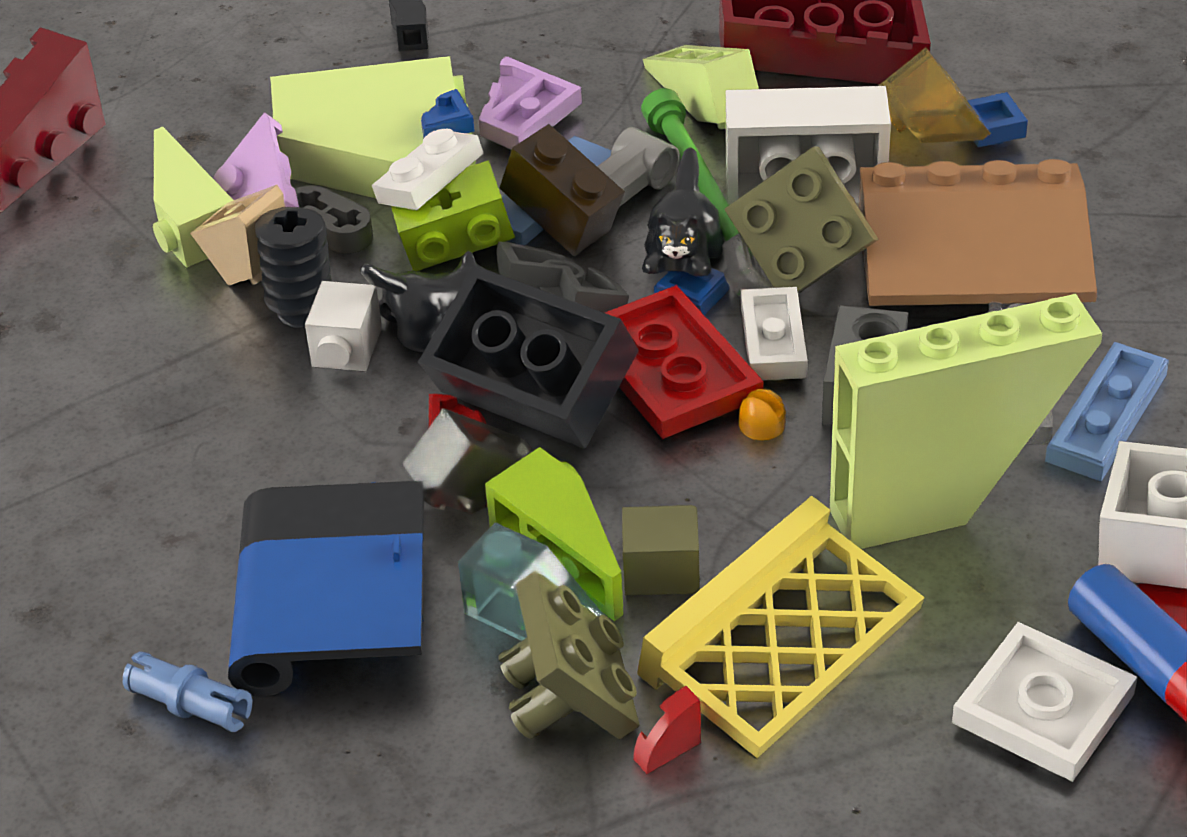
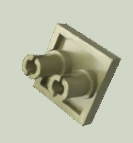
[724,146,879,294]
[499,570,640,740]

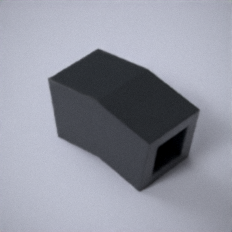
[389,0,429,51]

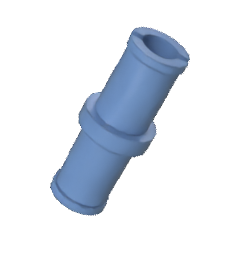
[123,652,253,732]

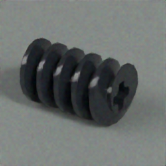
[255,207,332,328]

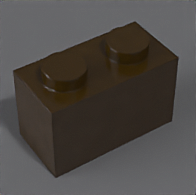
[499,124,625,256]

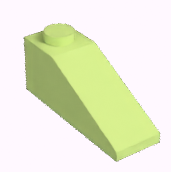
[643,45,759,129]
[153,127,234,268]

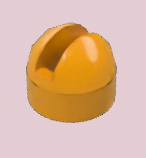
[739,389,786,441]

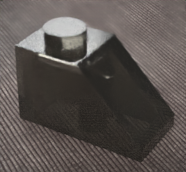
[402,408,534,514]

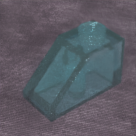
[458,522,603,641]

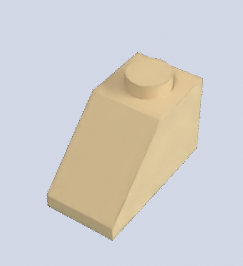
[190,185,285,286]

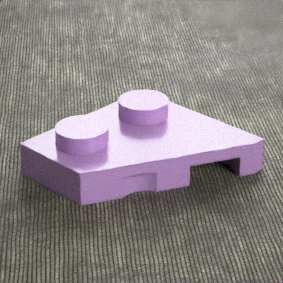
[479,56,582,150]
[213,112,299,207]

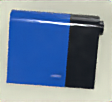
[228,480,424,697]

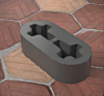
[295,185,373,254]

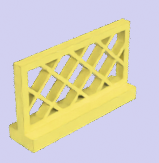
[637,496,925,758]

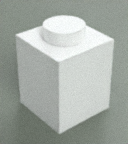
[305,281,382,371]

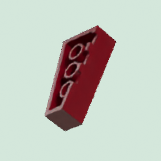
[719,0,931,89]
[0,27,106,213]

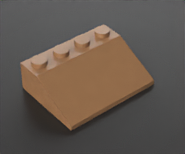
[859,159,1097,306]

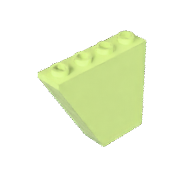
[270,56,476,198]
[830,294,1102,549]

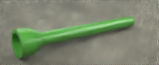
[641,88,752,260]

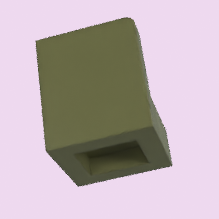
[622,505,700,596]

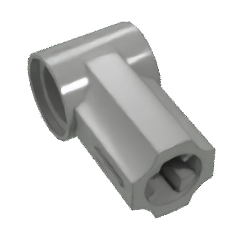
[597,127,680,207]

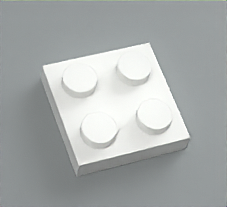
[952,622,1137,782]

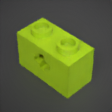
[391,160,515,271]

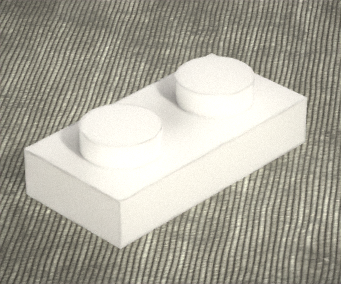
[372,129,484,210]
[741,287,808,380]

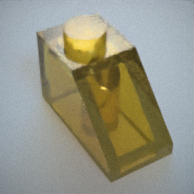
[878,48,991,143]

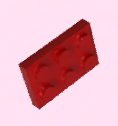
[605,285,764,439]

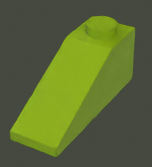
[485,447,624,622]

